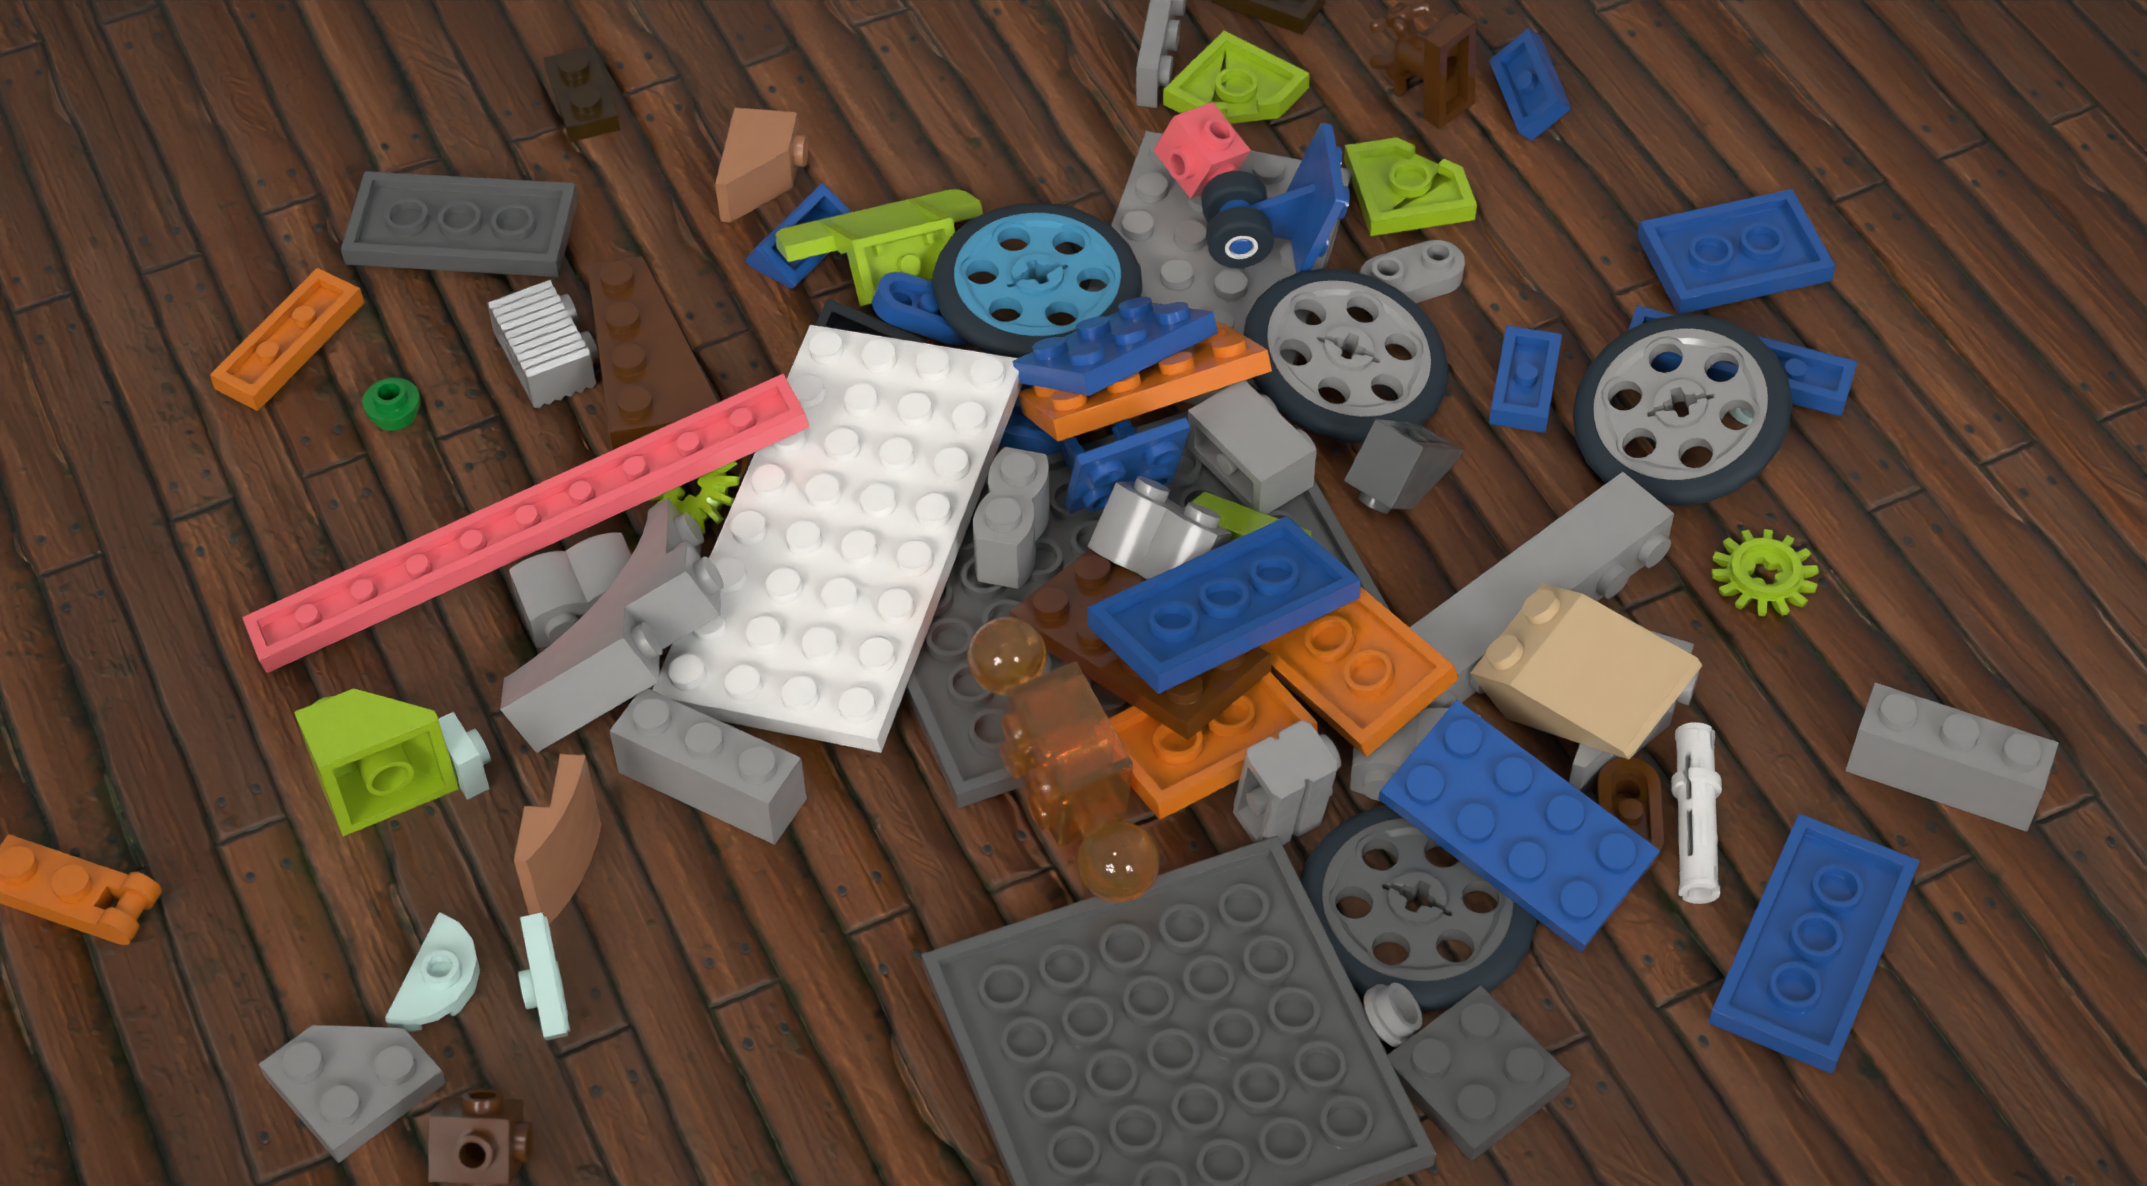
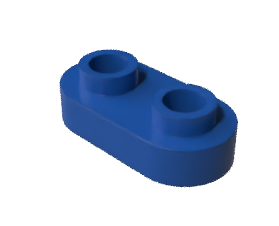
[872,272,969,346]

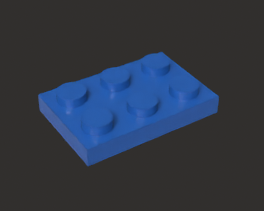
[1637,189,1836,314]
[1012,297,1218,396]

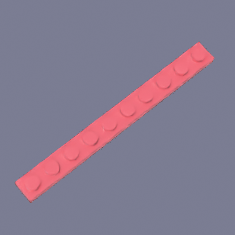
[242,374,810,673]

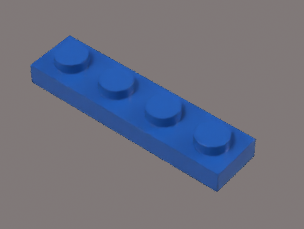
[1629,305,1858,417]

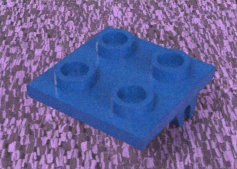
[1060,417,1190,514]

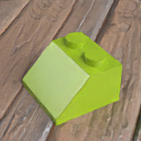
[294,688,459,837]

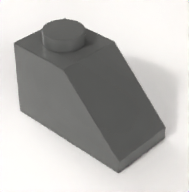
[1344,419,1464,514]

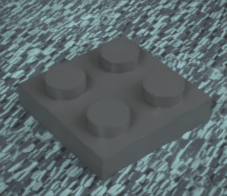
[1387,985,1571,1162]

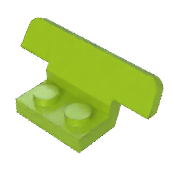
[776,189,983,306]

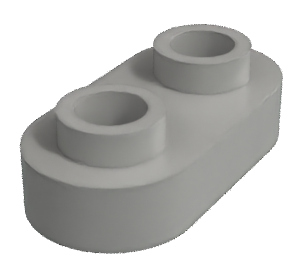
[1360,240,1465,303]

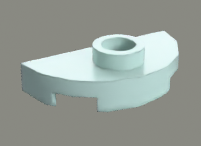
[385,912,480,1032]
[518,912,571,1041]

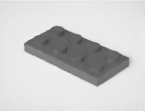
[341,171,578,277]

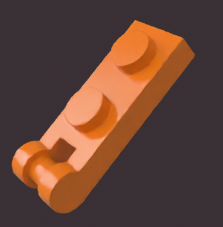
[0,834,162,945]

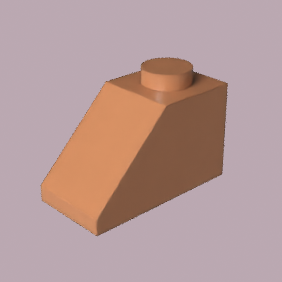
[715,108,809,222]

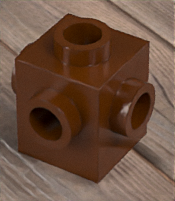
[428,1089,534,1186]

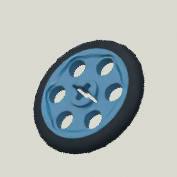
[932,203,1143,358]

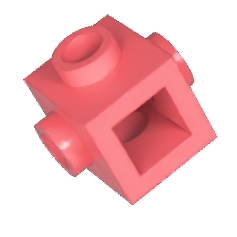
[1153,102,1251,199]

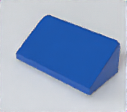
[744,183,852,289]

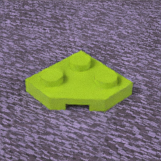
[1163,31,1310,124]
[1344,137,1477,236]

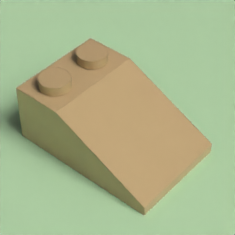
[1470,583,1703,759]

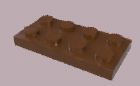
[1009,549,1271,740]

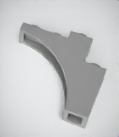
[500,498,724,753]

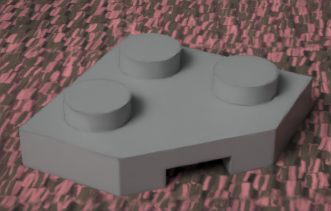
[258,1025,446,1163]

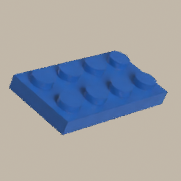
[1087,516,1361,694]
[1378,699,1660,953]
[1708,813,1920,1074]

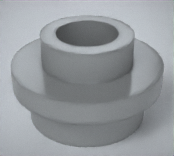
[1364,983,1422,1047]

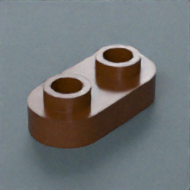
[1595,757,1664,872]

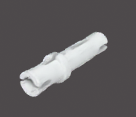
[1671,722,1722,904]

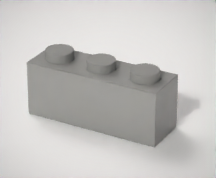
[1845,683,2059,832]
[609,688,807,845]

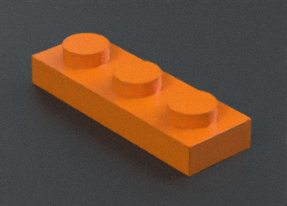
[210,268,364,411]

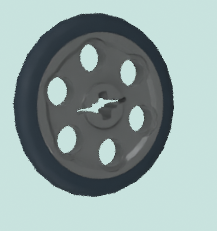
[1299,805,1536,1011]

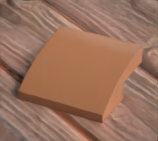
[514,754,602,924]

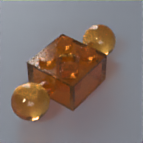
[967,617,1160,903]

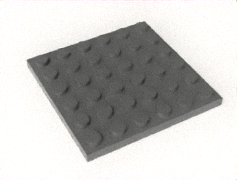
[921,836,1436,1186]

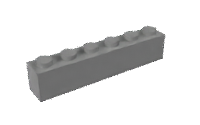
[1409,472,1674,709]

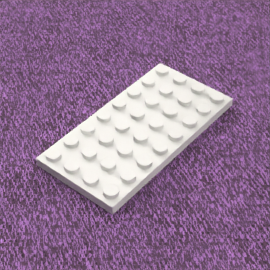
[652,325,1023,753]

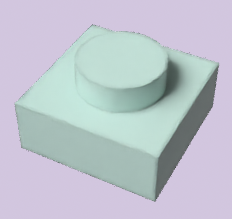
[439,712,491,800]

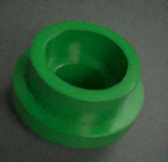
[362,377,420,431]

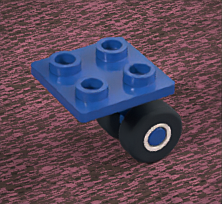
[1201,123,1350,273]

